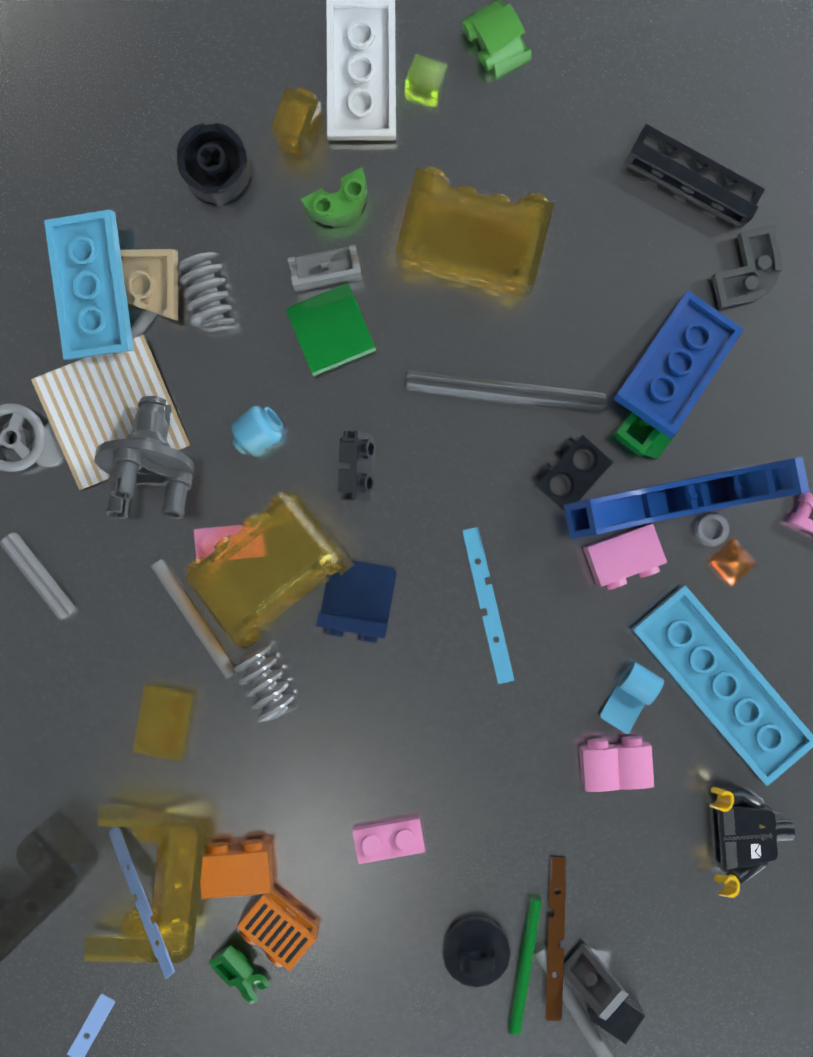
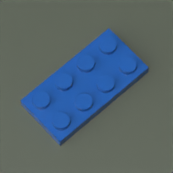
[614,290,744,439]

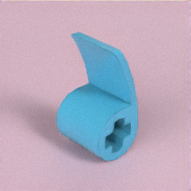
[600,661,664,734]

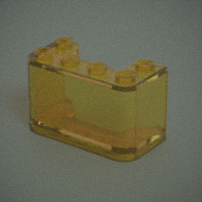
[395,167,555,297]
[184,491,355,649]

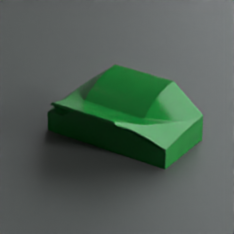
[612,411,677,460]

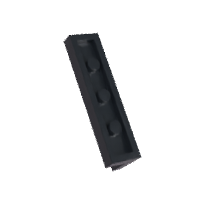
[625,123,765,227]

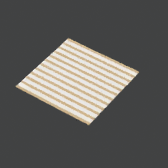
[31,335,190,491]

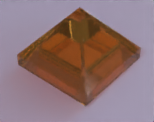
[709,538,757,586]

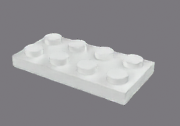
[326,0,396,140]

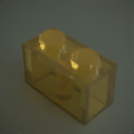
[271,88,324,161]

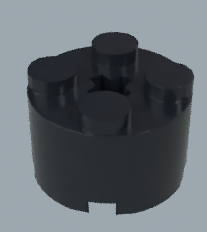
[177,123,252,205]

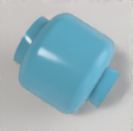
[231,406,283,457]

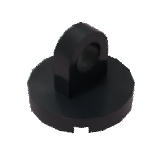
[442,916,511,987]

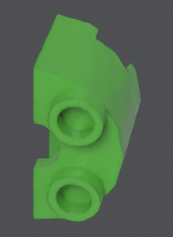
[461,0,532,79]
[300,167,367,228]

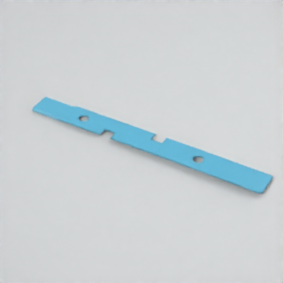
[462,527,514,684]

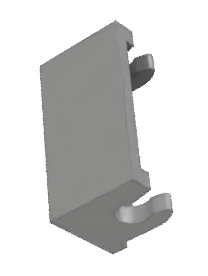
[288,244,362,293]

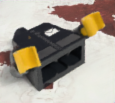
[709,787,795,898]

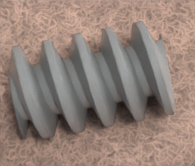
[178,252,235,329]
[233,644,298,722]

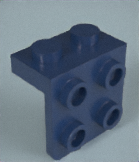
[316,557,396,643]

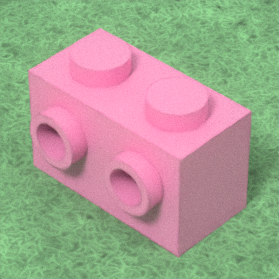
[583,523,667,590]

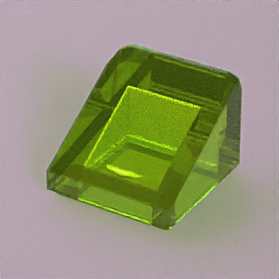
[406,54,448,98]

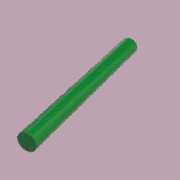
[507,896,542,1036]

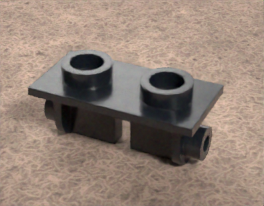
[338,430,375,501]

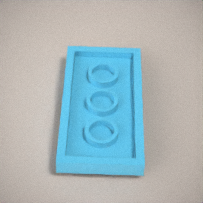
[44,209,134,360]

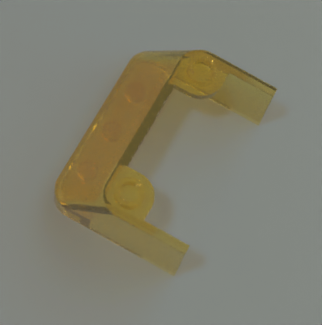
[84,805,204,963]

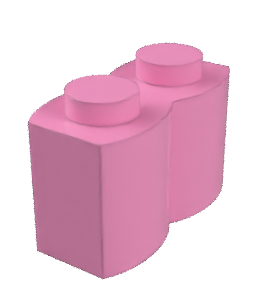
[579,736,654,792]

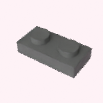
[563,943,629,1021]

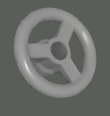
[0,403,46,472]

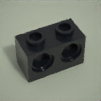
[533,435,613,514]

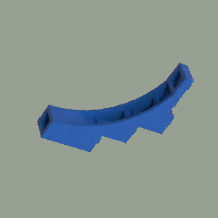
[564,456,810,539]

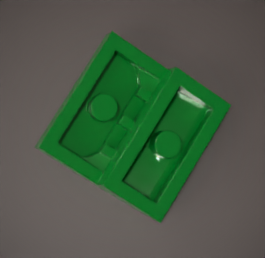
[285,283,376,376]

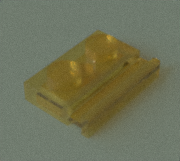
[132,684,196,762]

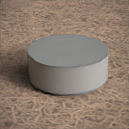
[693,512,730,546]

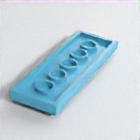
[631,585,813,786]

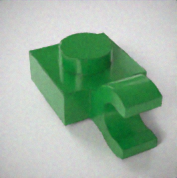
[208,945,270,1004]

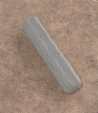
[0,533,76,620]

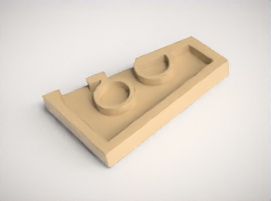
[120,249,178,321]

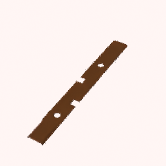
[545,857,566,1021]

